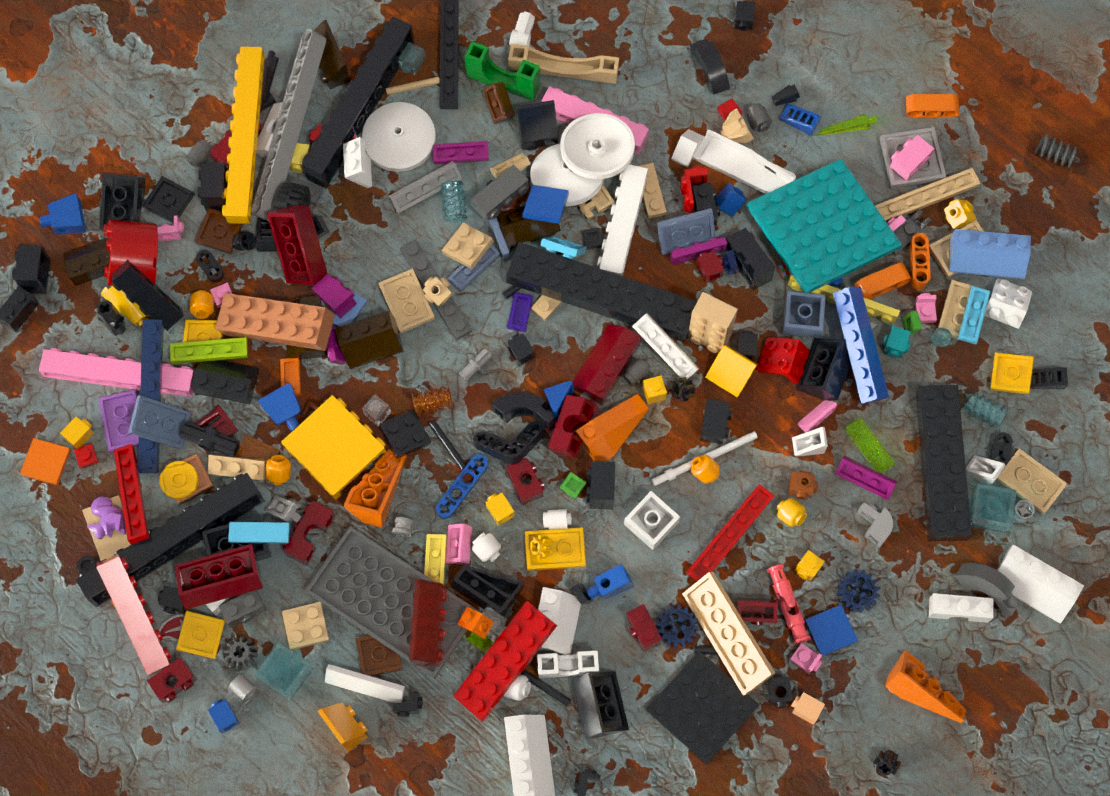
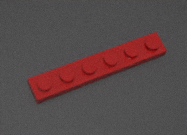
[114,443,150,545]
[686,484,774,582]

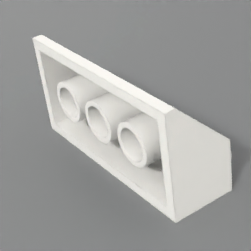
[997,545,1084,623]
[504,715,555,796]

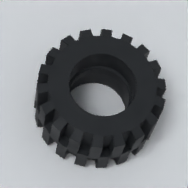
[273,181,310,211]

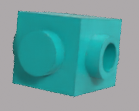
[882,326,911,358]

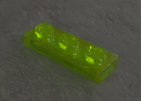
[844,417,895,474]

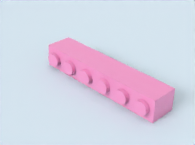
[541,86,649,155]

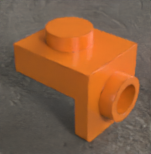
[457,607,494,639]

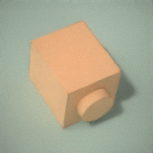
[791,692,825,725]

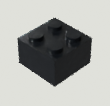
[197,163,228,212]
[12,244,51,294]
[586,461,615,510]

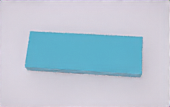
[958,286,990,344]
[228,522,290,544]

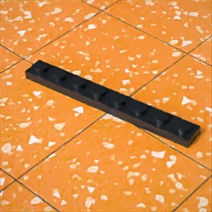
[440,0,459,109]

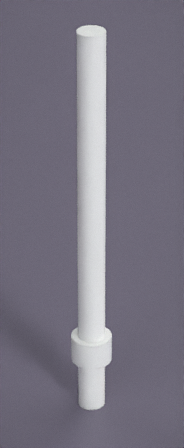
[651,431,758,486]

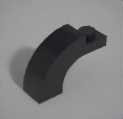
[690,39,730,95]
[492,392,556,431]

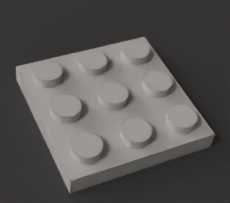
[879,127,946,188]

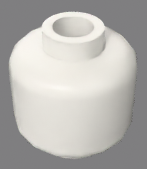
[472,532,501,562]
[504,674,531,701]

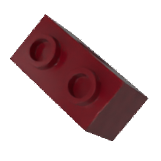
[506,458,545,506]
[147,657,197,703]

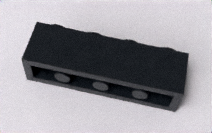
[111,260,184,331]

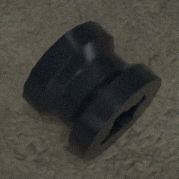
[232,232,256,251]

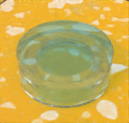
[932,328,952,347]

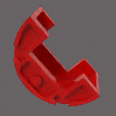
[103,220,158,286]

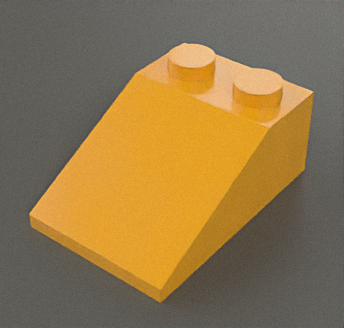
[318,702,368,752]

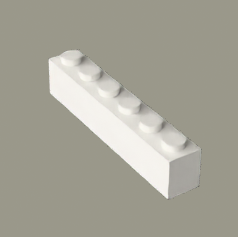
[597,164,648,276]

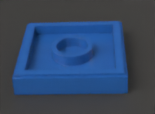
[523,185,569,224]
[805,605,858,657]

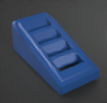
[779,104,821,136]

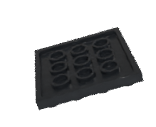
[646,651,760,765]

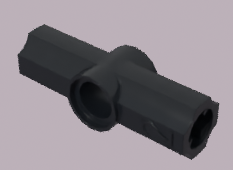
[96,300,126,336]
[179,422,241,457]

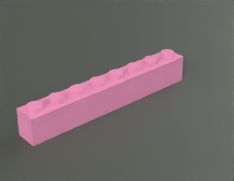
[39,348,195,397]

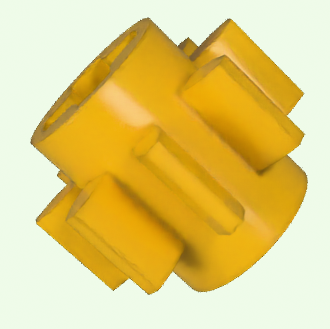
[530,534,555,559]

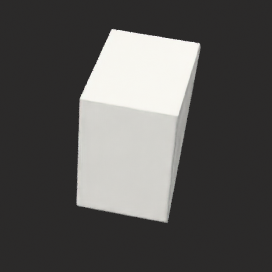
[671,129,705,168]
[792,427,828,456]
[966,455,1005,488]

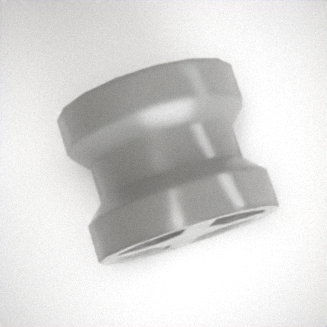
[392,517,414,538]

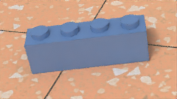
[949,229,1031,279]

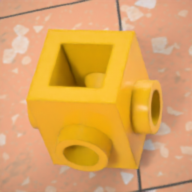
[944,199,977,229]

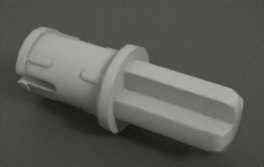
[458,349,492,382]

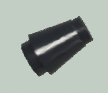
[772,84,800,106]

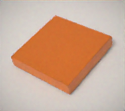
[20,438,71,486]

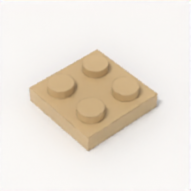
[441,223,494,269]
[282,602,330,651]

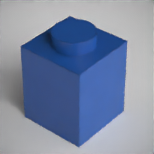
[208,699,240,733]

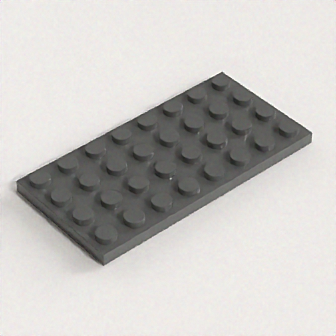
[305,526,479,679]

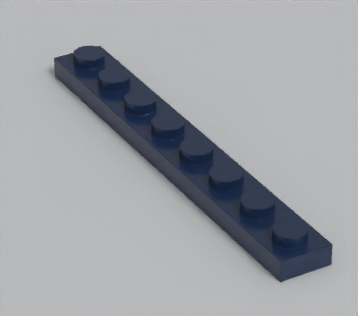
[138,319,164,474]

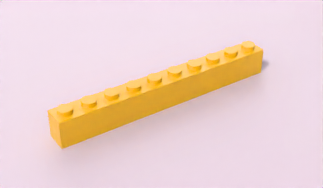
[222,47,265,224]

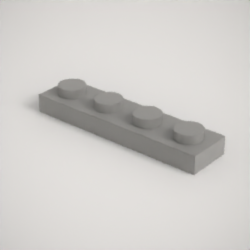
[389,161,462,213]

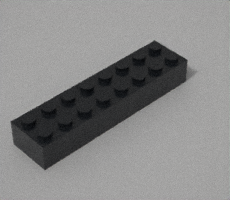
[916,385,972,542]

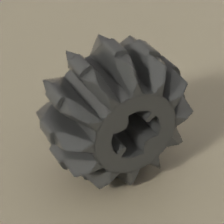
[223,636,258,671]

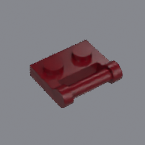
[191,404,238,453]

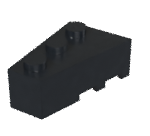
[726,228,776,291]
[452,565,524,621]

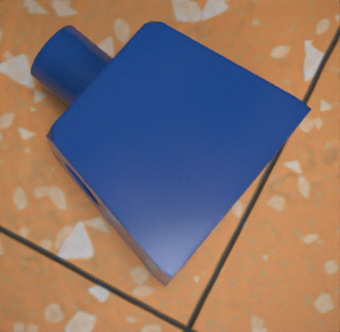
[39,193,87,235]
[258,382,303,431]
[586,564,634,600]

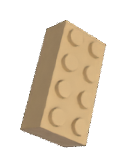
[688,292,738,353]

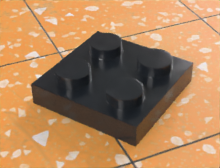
[379,409,431,459]

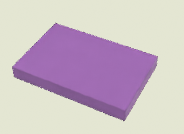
[98,389,139,453]

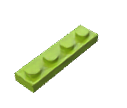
[170,337,248,364]

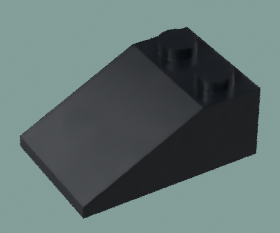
[517,100,559,151]
[99,172,146,229]

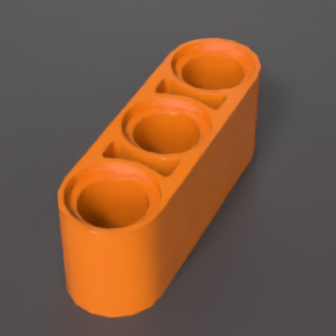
[906,94,960,118]
[909,233,931,290]
[854,262,912,300]

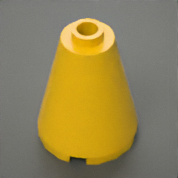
[101,286,150,327]

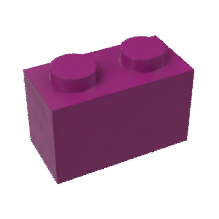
[312,273,357,319]

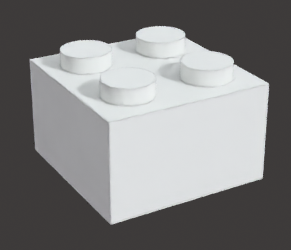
[624,491,680,550]

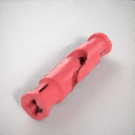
[767,564,811,645]

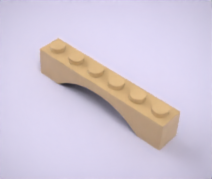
[508,44,619,84]

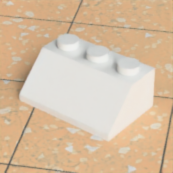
[538,587,581,655]

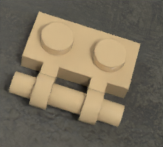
[578,185,615,220]

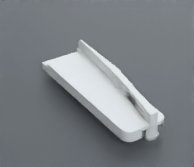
[693,130,796,194]

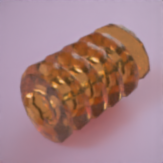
[411,385,452,416]

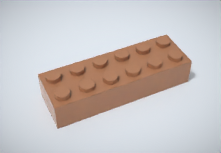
[215,293,335,351]

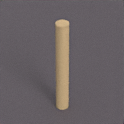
[386,77,440,95]

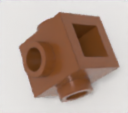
[787,470,818,500]

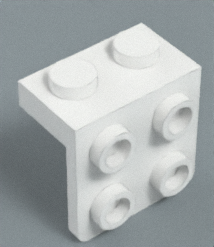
[343,137,372,188]
[984,278,1032,329]

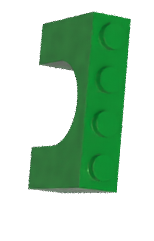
[465,41,541,101]

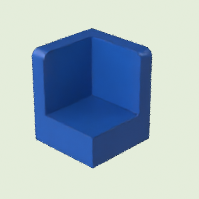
[715,183,747,216]

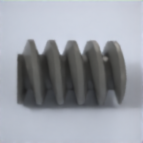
[1034,134,1077,169]

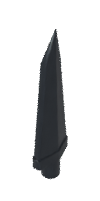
[261,51,279,103]

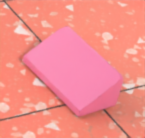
[798,400,837,433]
[446,524,472,565]

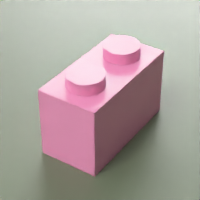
[890,135,934,181]

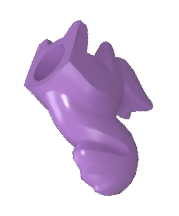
[87,496,126,539]

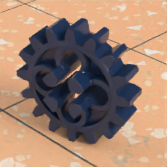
[836,569,880,613]
[656,605,699,649]

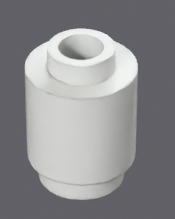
[543,509,572,530]

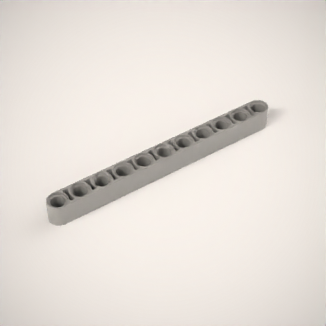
[251,29,326,222]

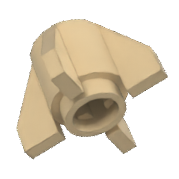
[720,109,754,143]

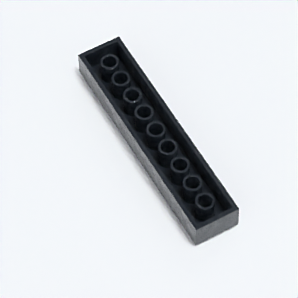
[302,17,415,189]
[506,242,698,343]
[75,473,265,608]

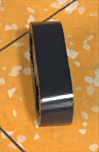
[196,250,224,283]
[989,432,1012,466]

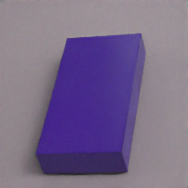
[507,292,533,333]

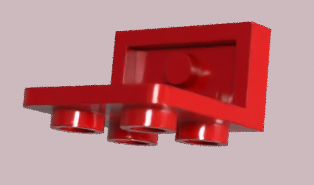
[680,166,708,214]
[757,337,809,384]

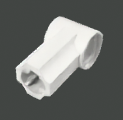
[509,12,535,46]

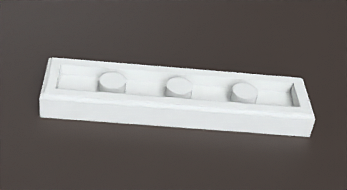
[632,313,699,379]
[325,664,405,703]

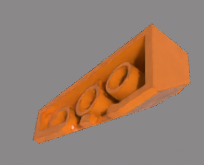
[576,394,649,461]
[344,450,407,528]
[885,650,966,723]

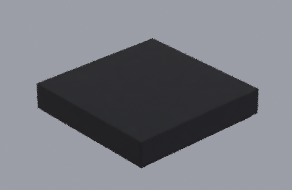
[143,176,195,224]

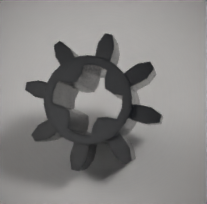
[672,377,695,401]
[874,750,901,776]

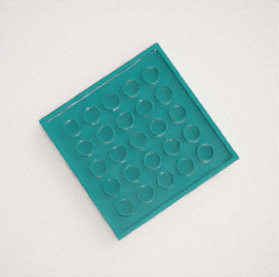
[746,159,902,294]

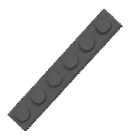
[400,239,472,341]

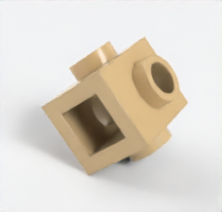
[423,276,454,306]

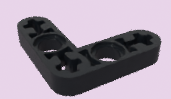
[473,421,545,464]

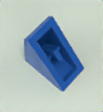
[544,381,575,422]

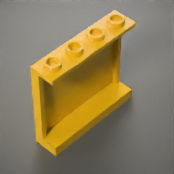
[281,395,386,500]

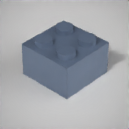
[782,291,826,338]

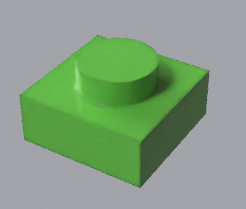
[902,311,922,336]
[560,472,587,500]

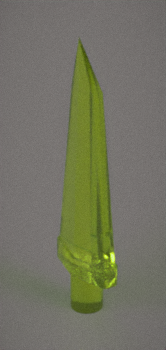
[815,114,878,136]

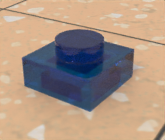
[722,250,738,275]

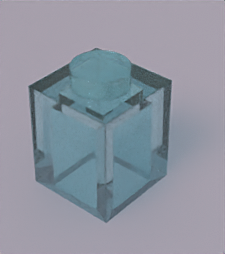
[398,42,426,75]

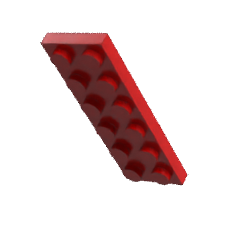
[453,601,558,721]

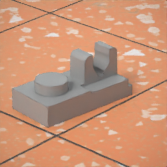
[265,495,302,523]

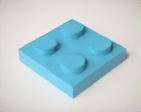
[540,236,587,259]

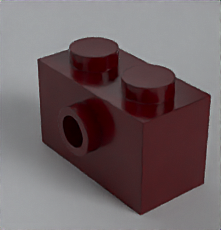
[737,598,778,625]
[626,604,662,653]

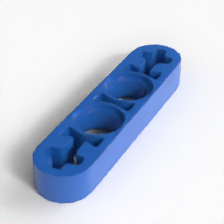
[436,454,488,519]

